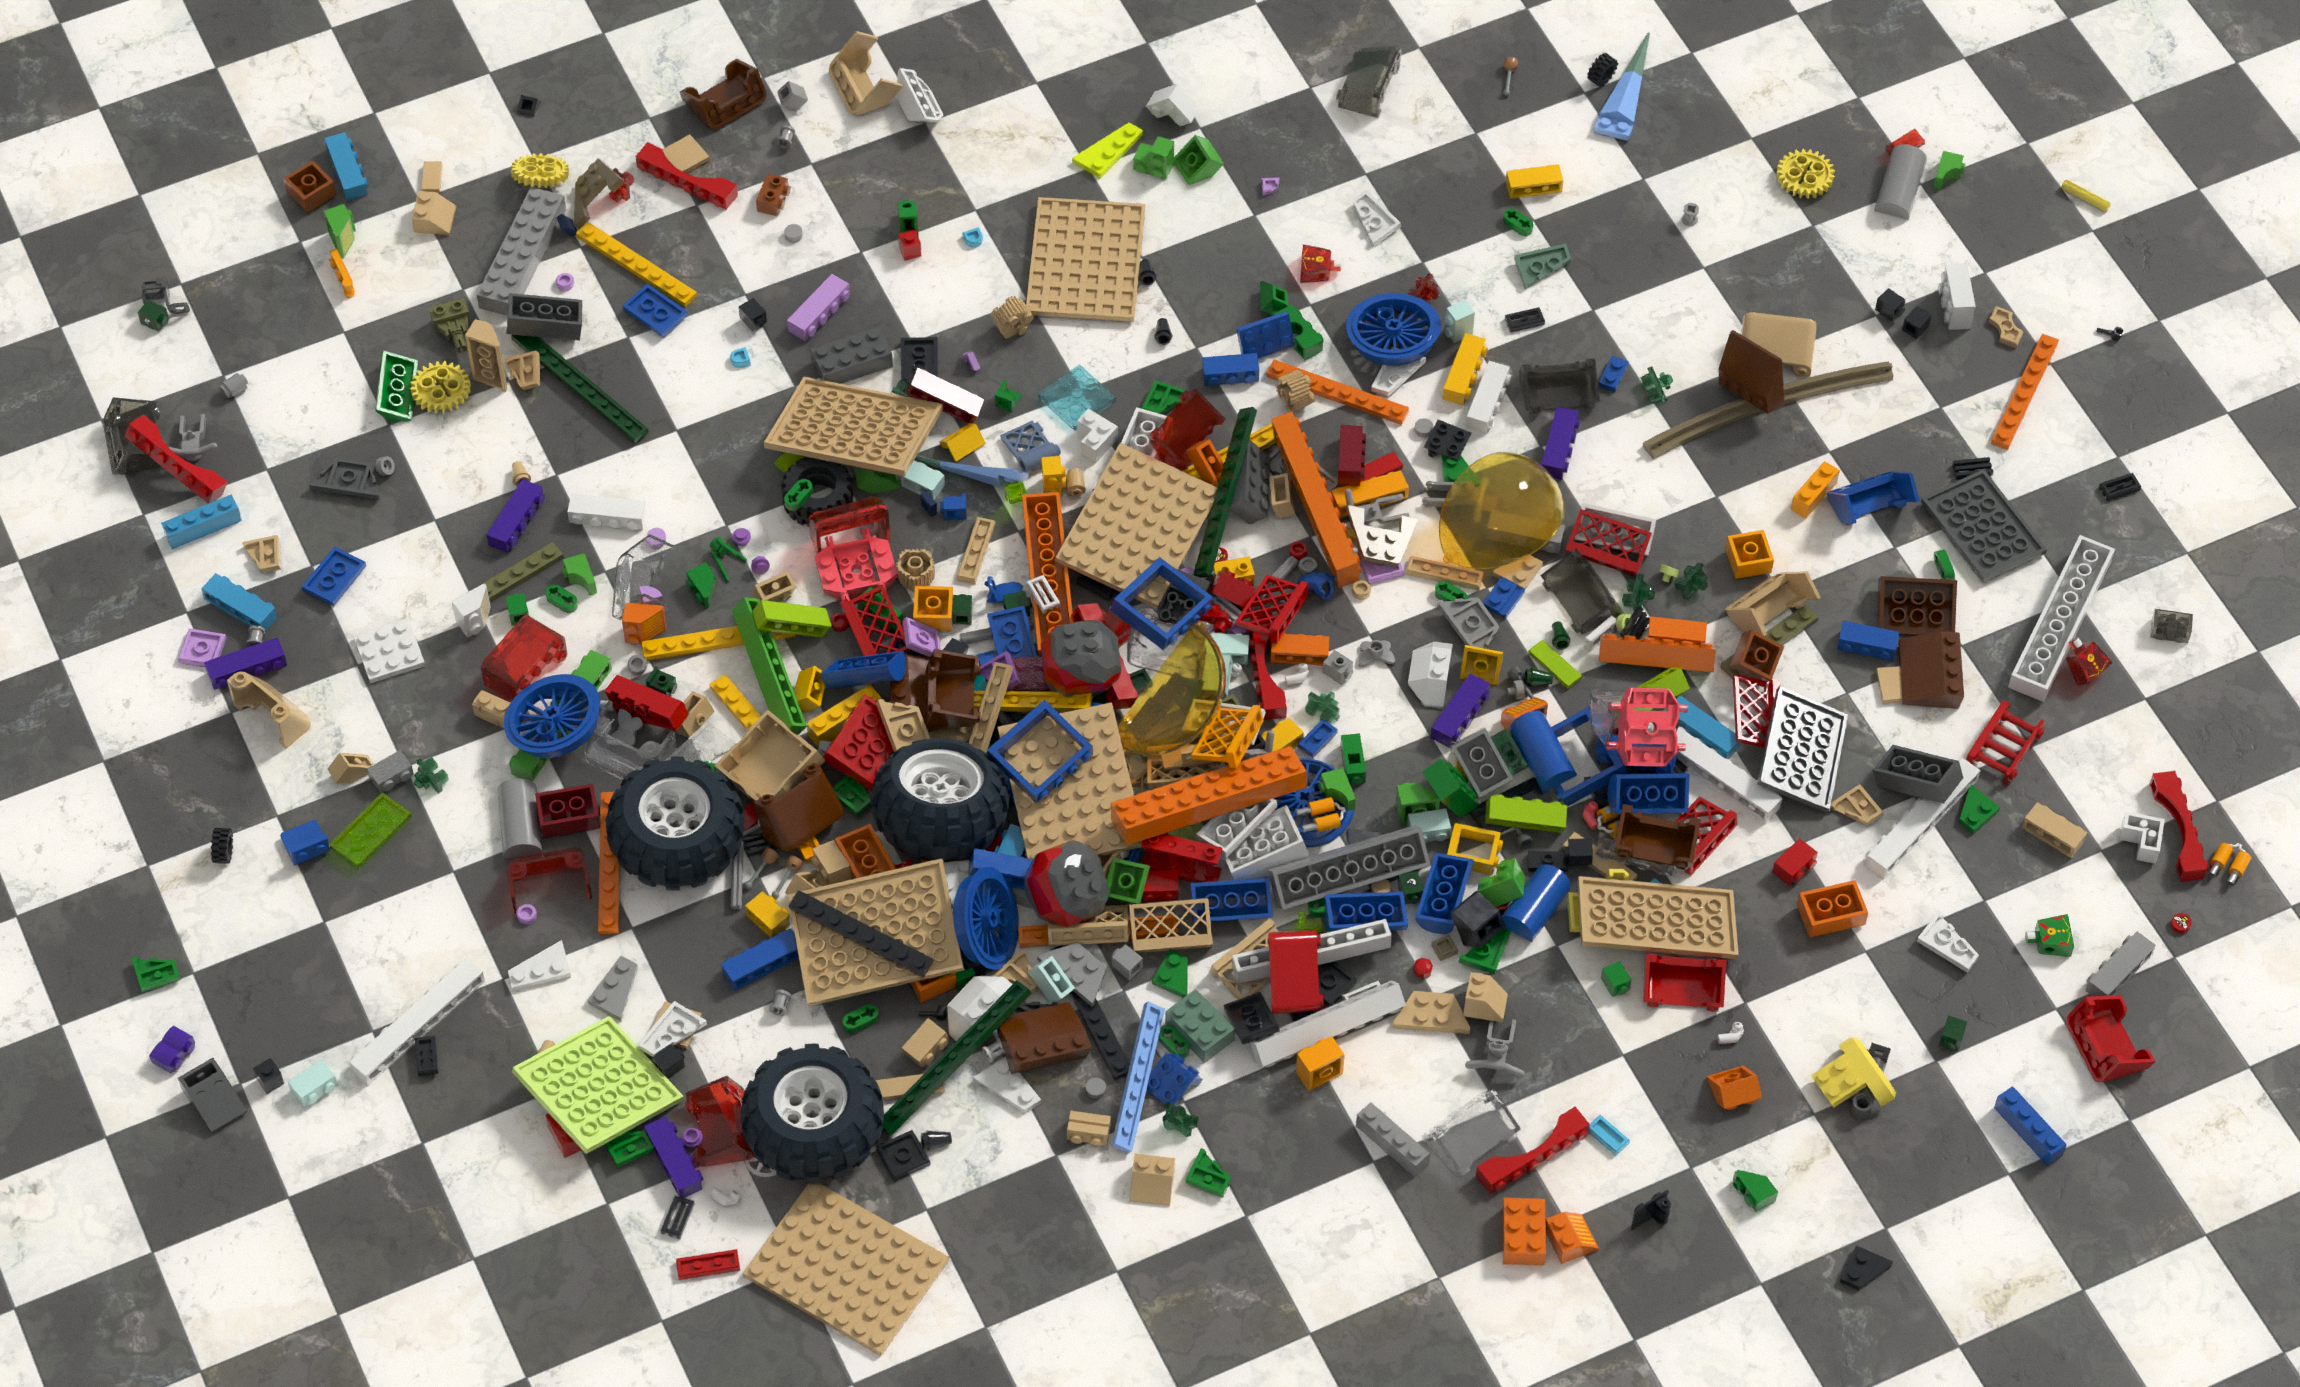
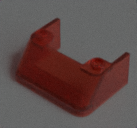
[808,496,890,554]
[506,847,592,913]

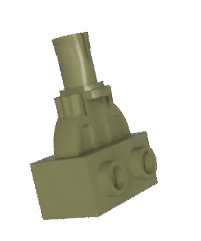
[429,298,471,353]

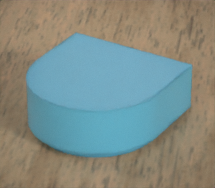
[962,227,983,247]
[730,347,751,368]

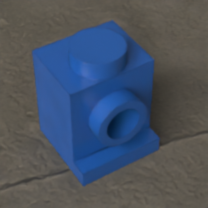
[940,493,966,520]

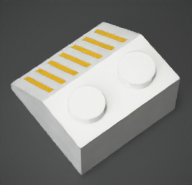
[452,583,491,638]

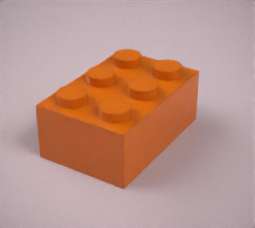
[1797,880,1868,938]
[1502,1198,1546,1265]

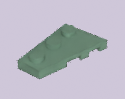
[1514,243,1571,289]

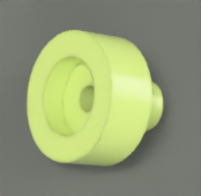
[1659,564,1679,583]
[1616,614,1631,633]

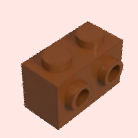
[756,173,791,216]

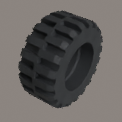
[781,457,854,528]

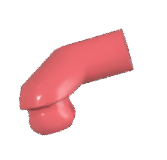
[1582,801,1599,830]

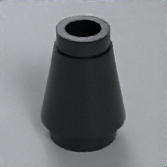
[1138,259,1156,285]
[1154,318,1172,345]
[921,1130,952,1151]

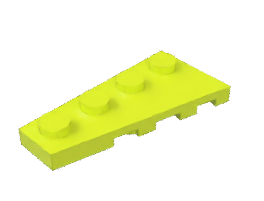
[1072,123,1143,179]

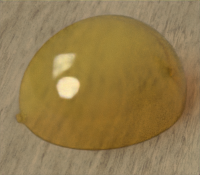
[1439,452,1565,569]
[1118,621,1226,756]

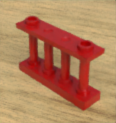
[1966,700,2045,786]
[1141,834,1222,883]

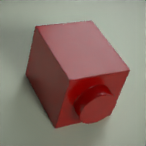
[898,229,921,261]

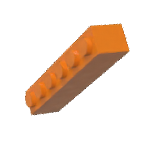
[1598,634,1716,672]

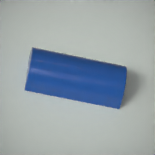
[820,651,906,689]
[1509,711,1577,794]
[1608,773,1690,814]
[1415,852,1474,934]
[1501,864,1571,942]
[1190,878,1273,923]
[1324,892,1408,933]

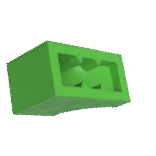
[1933,151,1966,190]
[561,553,597,595]
[1318,768,1356,811]

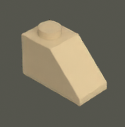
[327,753,373,784]

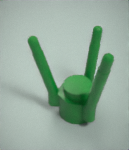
[710,537,747,582]

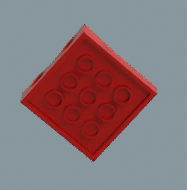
[822,694,894,791]

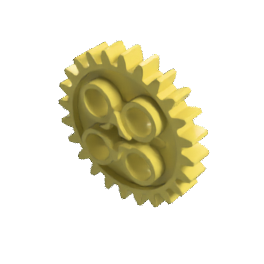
[1776,149,1835,199]
[511,153,569,188]
[410,361,471,414]

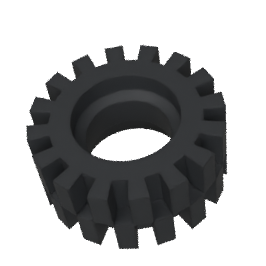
[1587,53,1618,87]
[211,828,233,864]

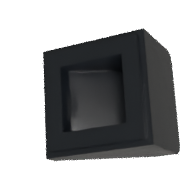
[517,95,541,116]

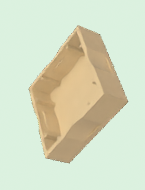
[714,710,825,802]

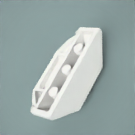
[896,68,943,123]
[1408,642,1453,709]
[947,976,1012,1041]

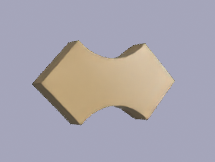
[1988,306,2023,348]

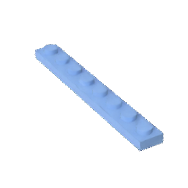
[1111,1001,1165,1153]

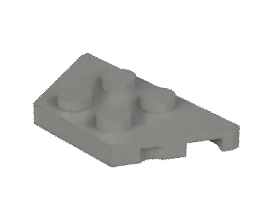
[1436,597,1499,649]
[1037,943,1106,1007]

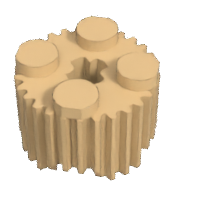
[991,296,1034,339]
[1276,370,1315,412]
[896,549,935,592]

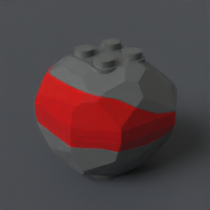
[1041,620,1121,697]
[1025,840,1110,927]

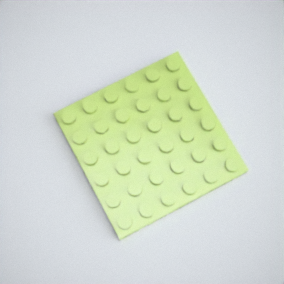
[512,1016,683,1154]

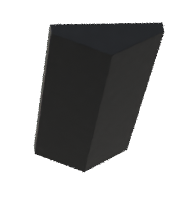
[1469,777,1553,833]

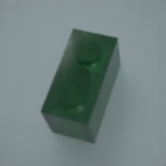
[1491,728,1528,776]

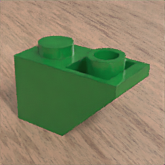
[1260,281,1288,316]
[685,562,716,609]
[1732,1170,1778,1212]

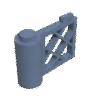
[1000,420,1061,473]

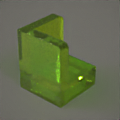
[1005,481,1027,504]
[1297,911,1324,934]

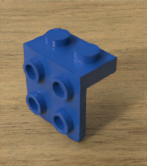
[280,820,331,866]
[1147,1053,1203,1108]

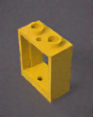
[1447,823,1503,875]

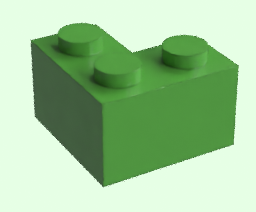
[1133,136,1174,179]
[1477,858,1525,907]

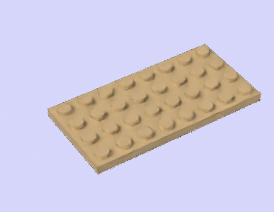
[1577,876,1739,959]

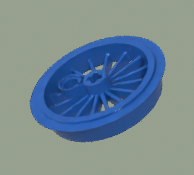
[1346,293,1441,366]
[504,674,600,758]
[1273,758,1354,847]
[953,867,1019,970]

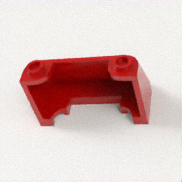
[1268,930,1324,1014]
[1643,954,1727,1012]
[2066,995,2155,1082]

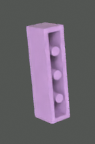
[787,274,850,341]

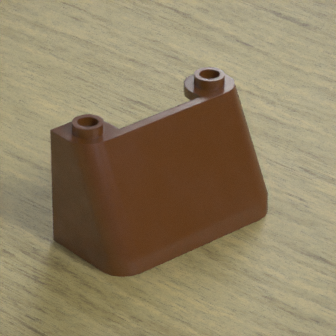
[679,58,767,129]
[923,649,981,730]
[754,763,844,851]
[1614,804,1701,870]

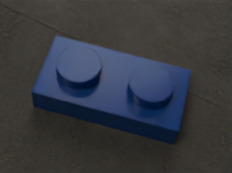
[1598,356,1629,392]
[1298,719,1338,758]

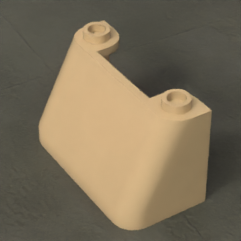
[1741,312,1817,377]
[227,672,311,749]

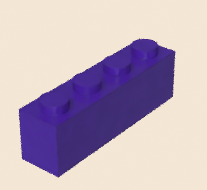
[1540,407,1581,480]
[486,479,545,553]
[204,637,287,690]
[1431,673,1491,748]
[644,1116,704,1198]

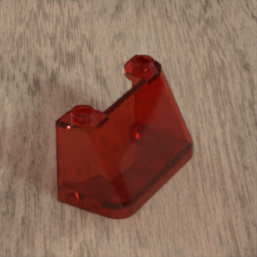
[1149,388,1226,471]
[685,1075,754,1167]

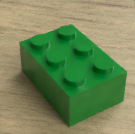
[1422,758,1479,818]

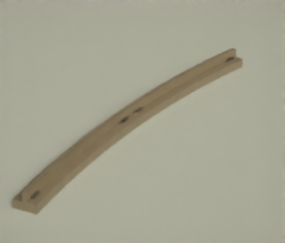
[1642,361,1894,459]

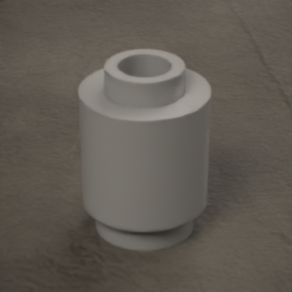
[219,373,248,399]

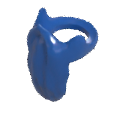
[1298,572,1336,600]
[984,576,1023,604]

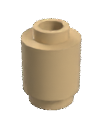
[1065,468,1086,497]

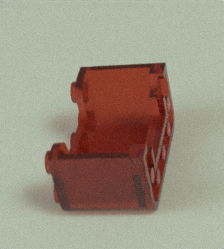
[481,615,568,701]

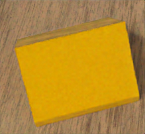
[1460,645,1503,685]

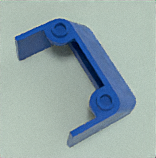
[1826,471,1920,525]

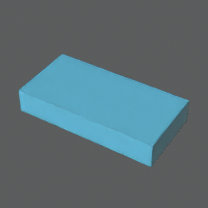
[1588,1115,1630,1156]

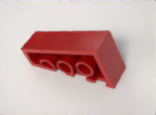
[604,675,689,731]

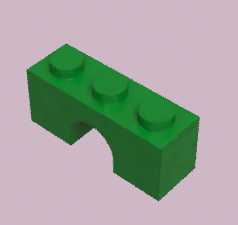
[1273,304,1324,361]

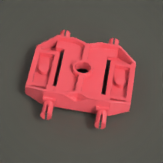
[815,528,898,601]
[1606,687,1688,767]

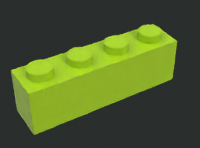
[752,600,832,638]
[1611,667,1690,720]
[1485,794,1567,833]

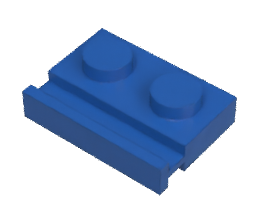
[1483,577,1525,619]

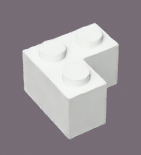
[1146,83,1200,126]
[1077,409,1118,463]
[2119,811,2165,864]

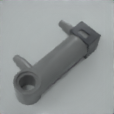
[1850,1043,1891,1121]

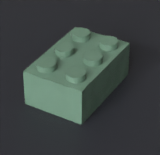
[1165,989,1235,1063]

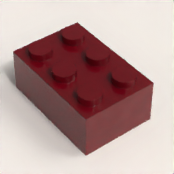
[535,784,600,838]

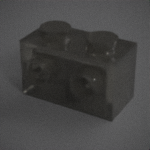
[2150,609,2193,643]

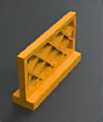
[1191,705,1264,768]

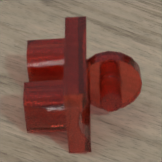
[609,168,634,202]
[1408,273,1440,302]

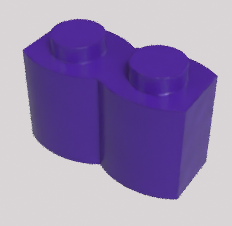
[149,1025,195,1073]

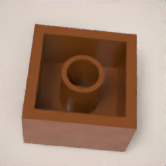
[283,160,336,213]
[1729,630,1784,681]

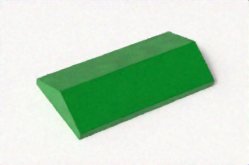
[375,350,418,421]

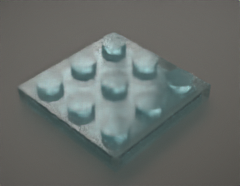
[1038,364,1116,431]

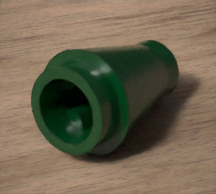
[1551,621,1571,650]
[1524,668,1553,686]

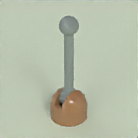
[1503,57,1518,96]
[744,847,779,890]
[771,855,803,899]

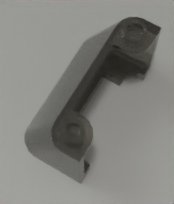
[1336,46,1401,118]
[1519,358,1600,414]
[103,397,162,475]
[1540,548,1625,635]

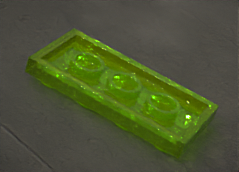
[329,792,412,869]

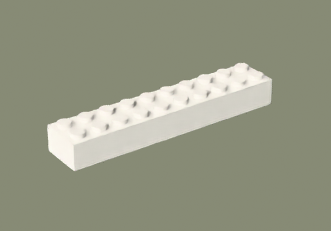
[2008,535,2115,702]

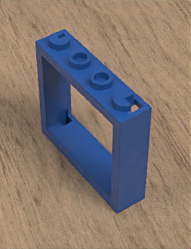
[1110,557,1213,651]
[987,700,1093,804]
[1551,706,1628,807]

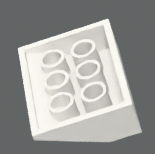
[1225,805,1310,880]

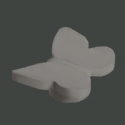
[1358,640,1395,666]
[607,709,643,748]

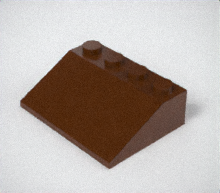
[1718,330,1785,414]
[1878,576,1957,635]
[1898,631,1964,709]
[890,654,930,717]
[997,1002,1091,1074]

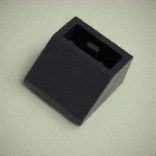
[1450,891,1505,948]

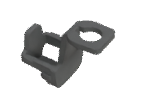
[142,276,190,314]

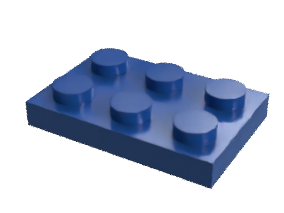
[622,283,688,338]
[1236,311,1294,358]
[302,546,366,606]
[987,606,1038,666]

